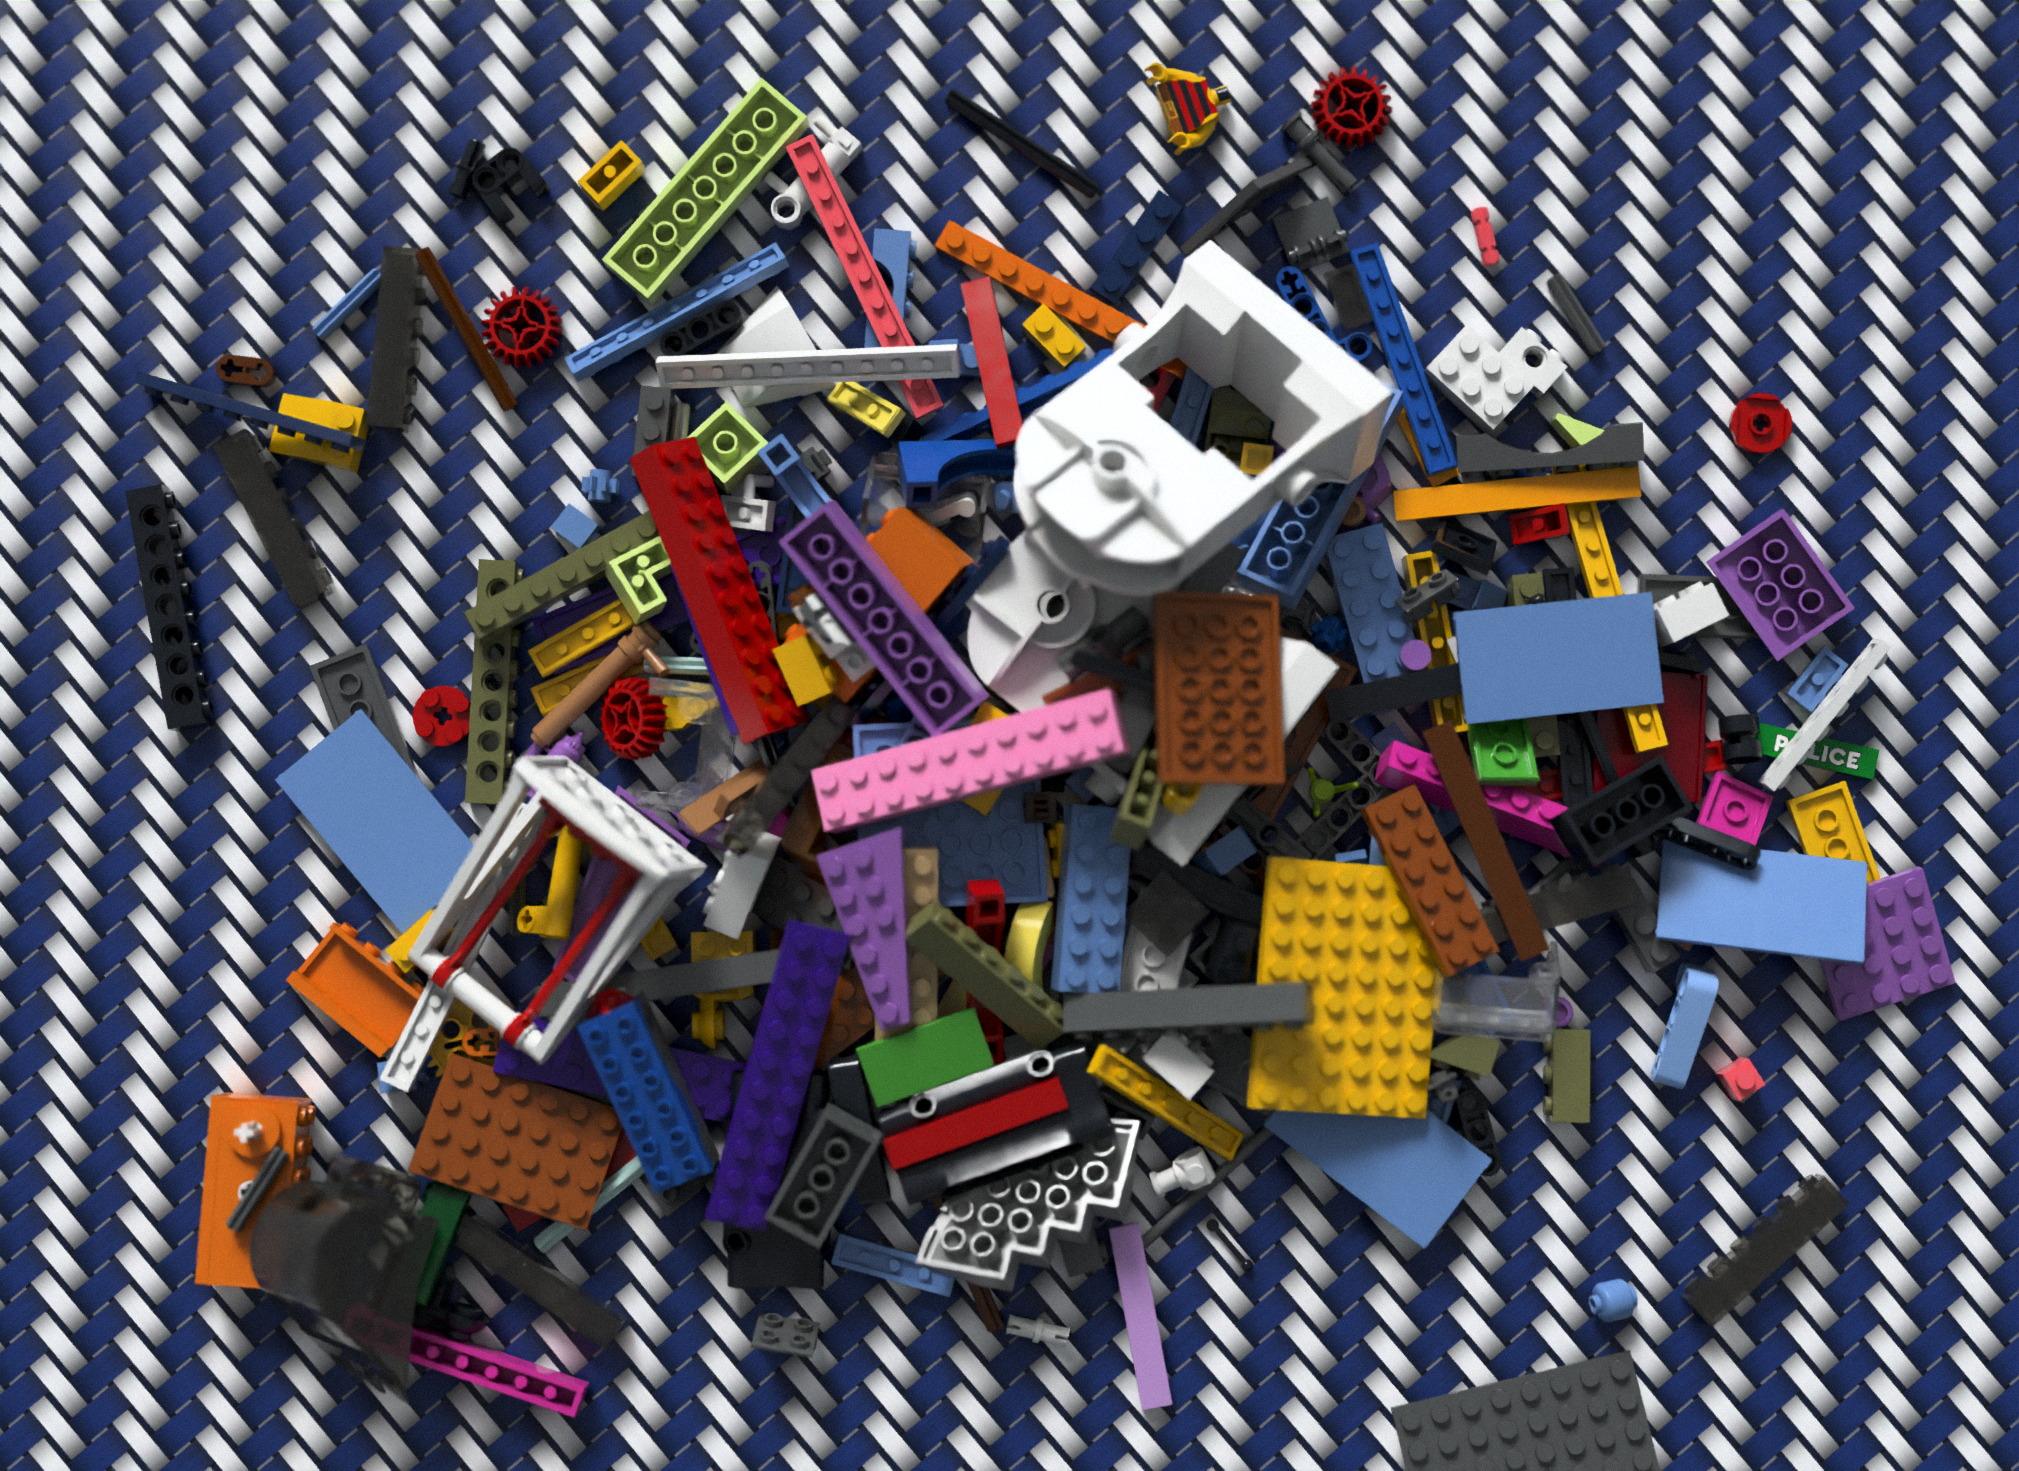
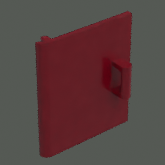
[1592,672,1708,803]

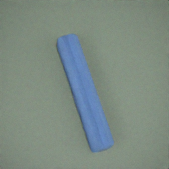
[312,268,386,340]

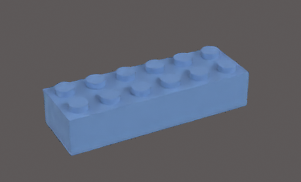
[1324,523,1427,717]
[1051,803,1130,993]

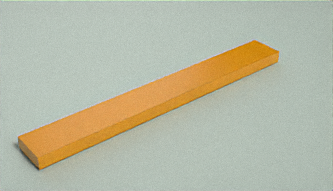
[1393,466,1641,522]

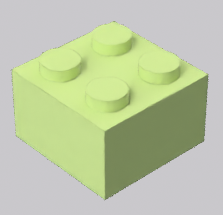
[687,401,768,495]

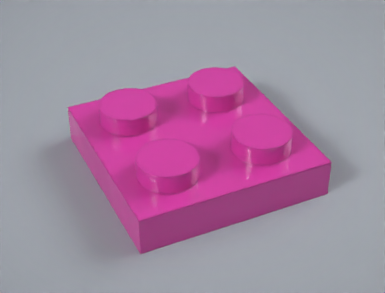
[1696,771,1774,846]

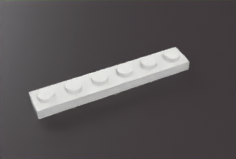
[1757,639,1891,791]

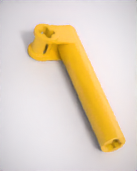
[517,825,584,940]

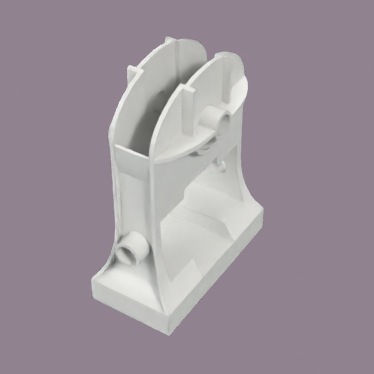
[1014,240,1392,595]
[968,531,1340,867]

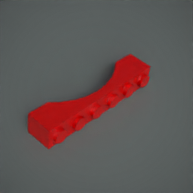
[966,879,1005,1064]

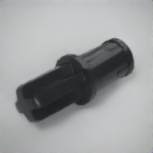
[448,139,486,200]

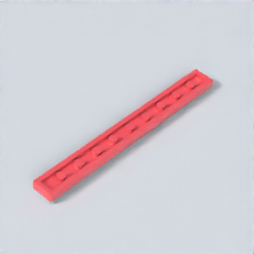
[785,134,944,420]

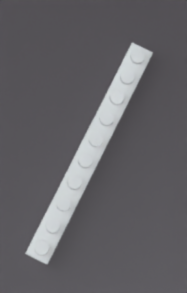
[655,344,961,389]
[379,802,547,1092]

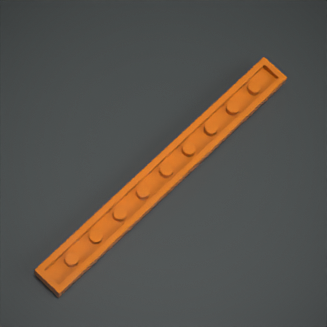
[935,220,1189,382]

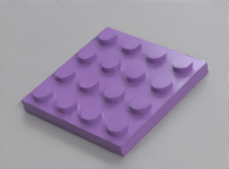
[1819,866,1956,1021]

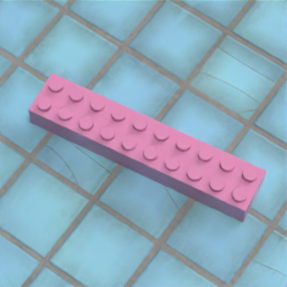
[811,689,1132,834]

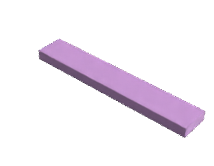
[1108,1221,1173,1410]

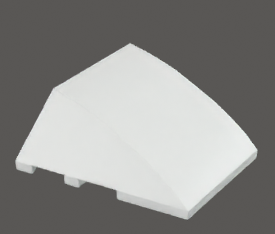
[716,286,836,408]

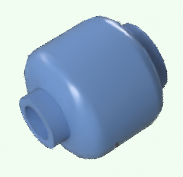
[1589,1279,1638,1322]

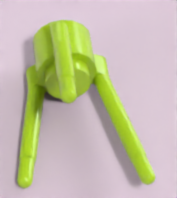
[1308,767,1359,817]

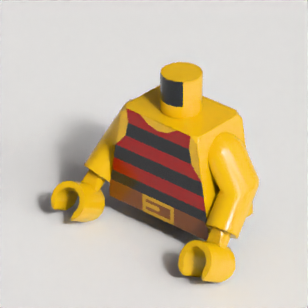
[1144,62,1231,155]

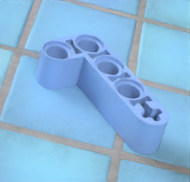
[1651,961,1719,1090]

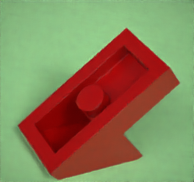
[1508,503,1570,545]

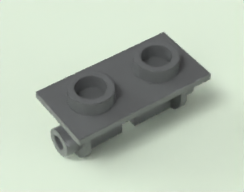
[1395,569,1461,623]
[1425,1069,1458,1103]

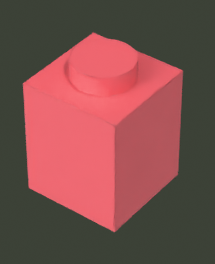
[1715,1057,1766,1101]

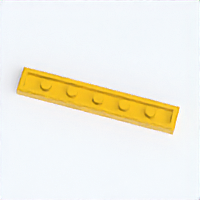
[1087,1044,1244,1161]

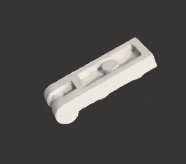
[917,492,977,527]

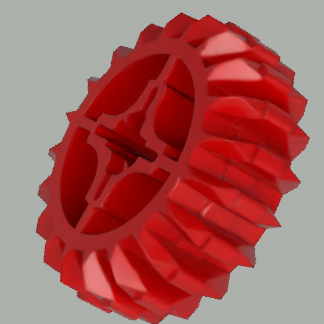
[1310,66,1392,149]
[481,287,563,369]
[599,677,669,760]

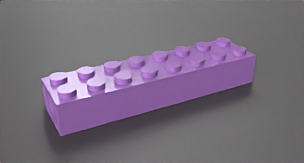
[779,500,989,737]

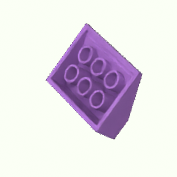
[1706,509,1855,661]

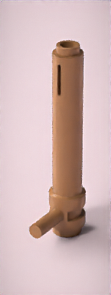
[530,620,670,748]

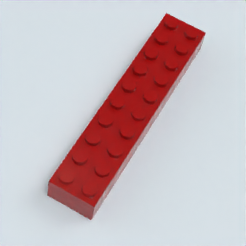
[629,437,809,745]

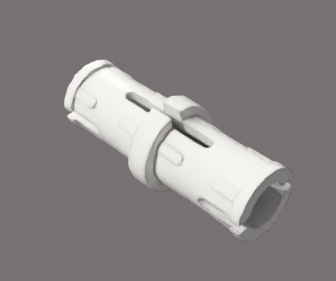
[1006,1314,1070,1347]

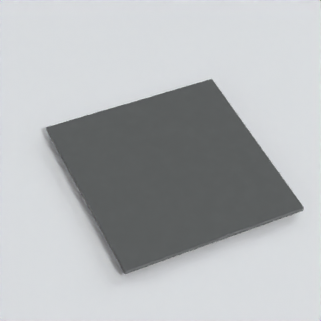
[1391,1350,1660,1471]

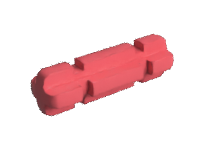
[1471,207,1500,266]

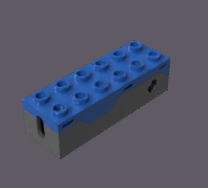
[577,988,720,1194]

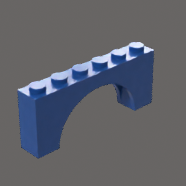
[897,439,1017,508]

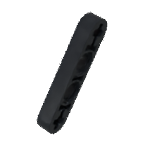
[1652,817,1761,870]

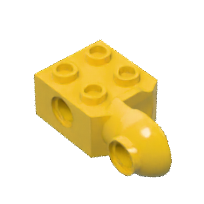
[691,931,756,1050]

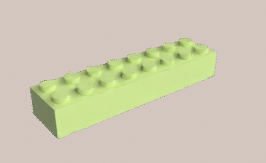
[602,78,809,306]

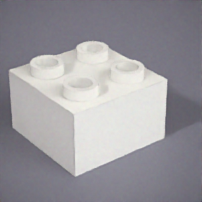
[1653,581,1729,647]
[1142,1034,1215,1100]

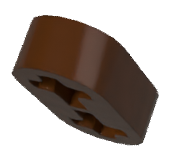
[216,355,276,388]

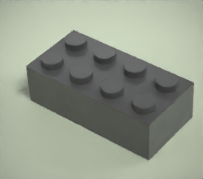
[764,1102,883,1248]

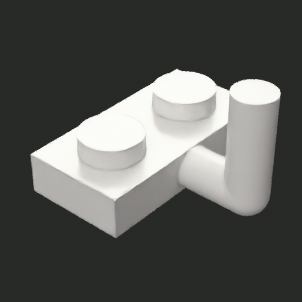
[721,474,776,532]

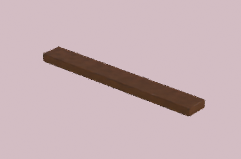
[1422,720,1550,962]

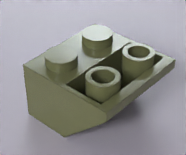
[1204,387,1271,461]
[1429,1030,1500,1080]

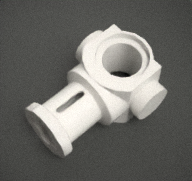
[1149,1146,1216,1198]

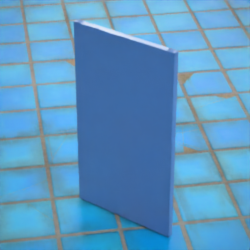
[1453,592,1664,724]
[275,709,474,934]
[1655,839,1868,965]
[1263,1109,1492,1249]

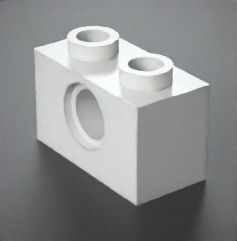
[1499,327,1567,399]

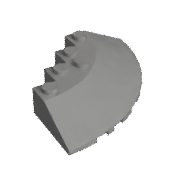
[915,1118,1141,1292]

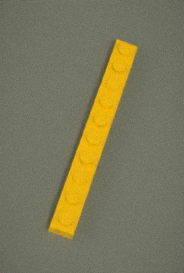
[1551,464,1668,754]

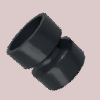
[1718,714,1763,765]

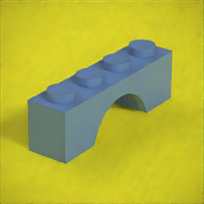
[864,228,917,348]
[757,433,832,518]

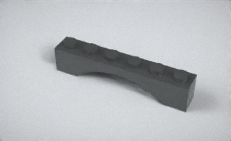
[1456,422,1645,478]

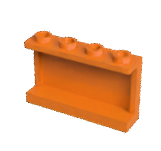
[285,922,425,1058]

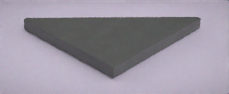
[1180,155,1317,256]

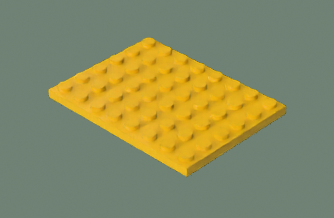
[1247,856,1438,1119]

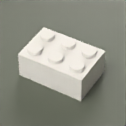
[1424,324,1535,433]
[702,824,781,940]

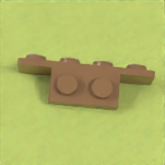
[678,758,772,836]

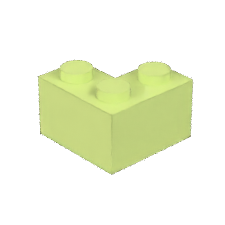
[605,536,672,625]

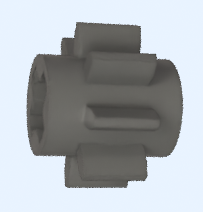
[799,447,832,483]

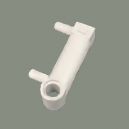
[764,116,862,230]

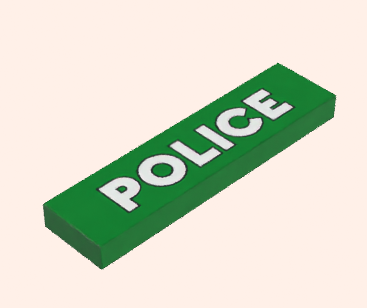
[1756,723,1879,780]

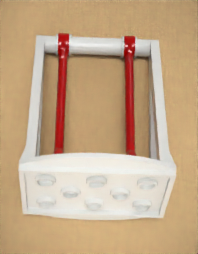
[407,756,707,1065]

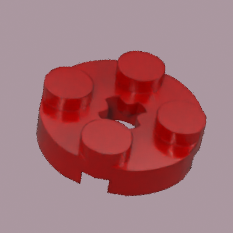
[1729,393,1792,455]
[413,686,471,747]

